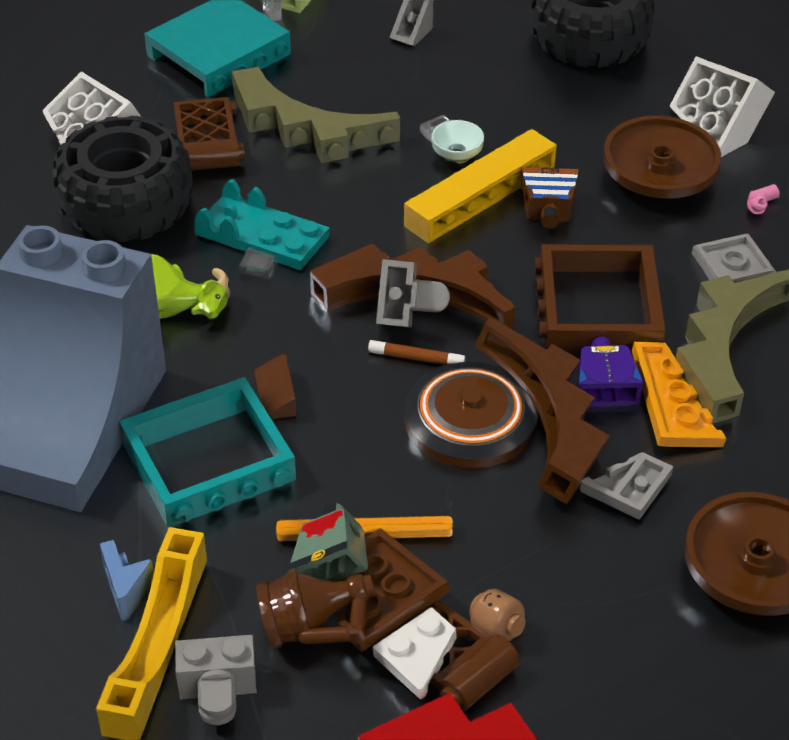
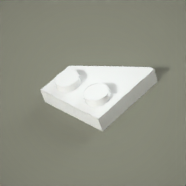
[373,607,456,700]

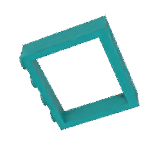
[119,377,296,528]

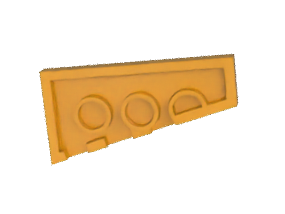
[631,342,727,448]

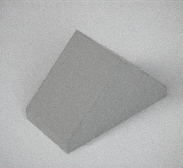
[390,0,433,47]

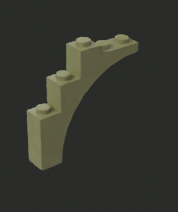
[232,67,400,163]
[676,269,789,424]

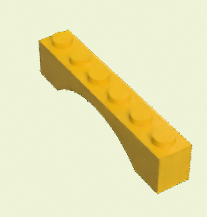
[96,527,207,740]

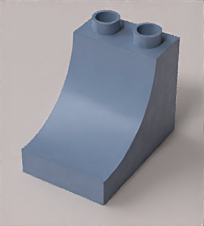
[0,225,166,513]

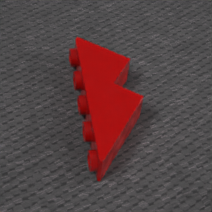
[358,693,537,740]

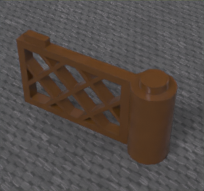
[174,97,245,171]
[371,600,520,712]

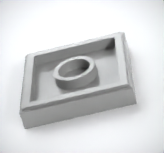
[692,233,776,283]

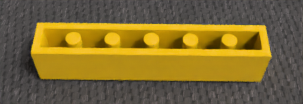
[404,129,556,244]

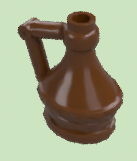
[256,568,376,648]

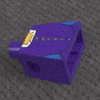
[578,337,643,407]

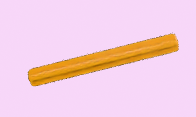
[276,516,453,542]

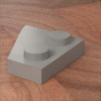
[580,452,673,520]

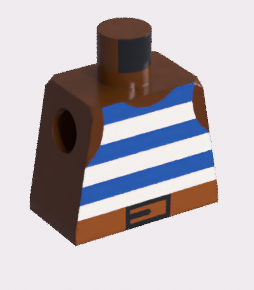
[521,167,578,229]

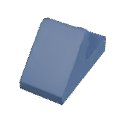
[100,540,154,621]

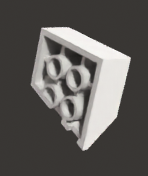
[670,57,775,157]
[43,72,143,145]

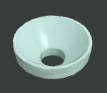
[432,120,484,163]

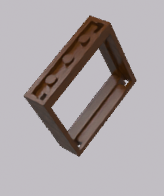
[535,244,665,354]

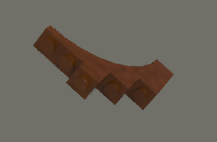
[310,243,515,330]
[474,317,610,504]

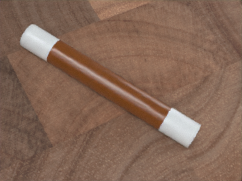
[368,340,465,365]

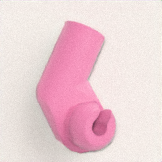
[747,184,779,215]

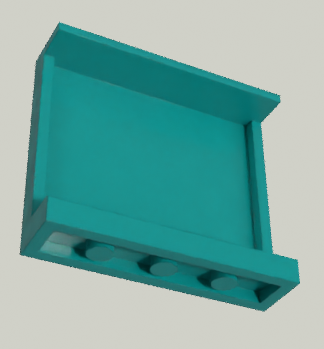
[145,0,291,98]

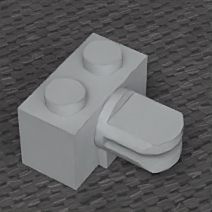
[376,259,450,327]
[175,635,257,725]

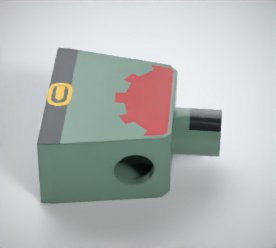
[289,503,368,582]

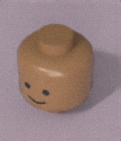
[469,588,526,642]

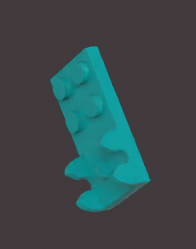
[194,179,330,270]

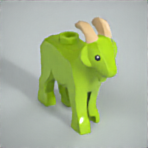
[151,254,230,319]

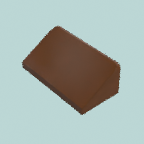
[254,354,296,419]

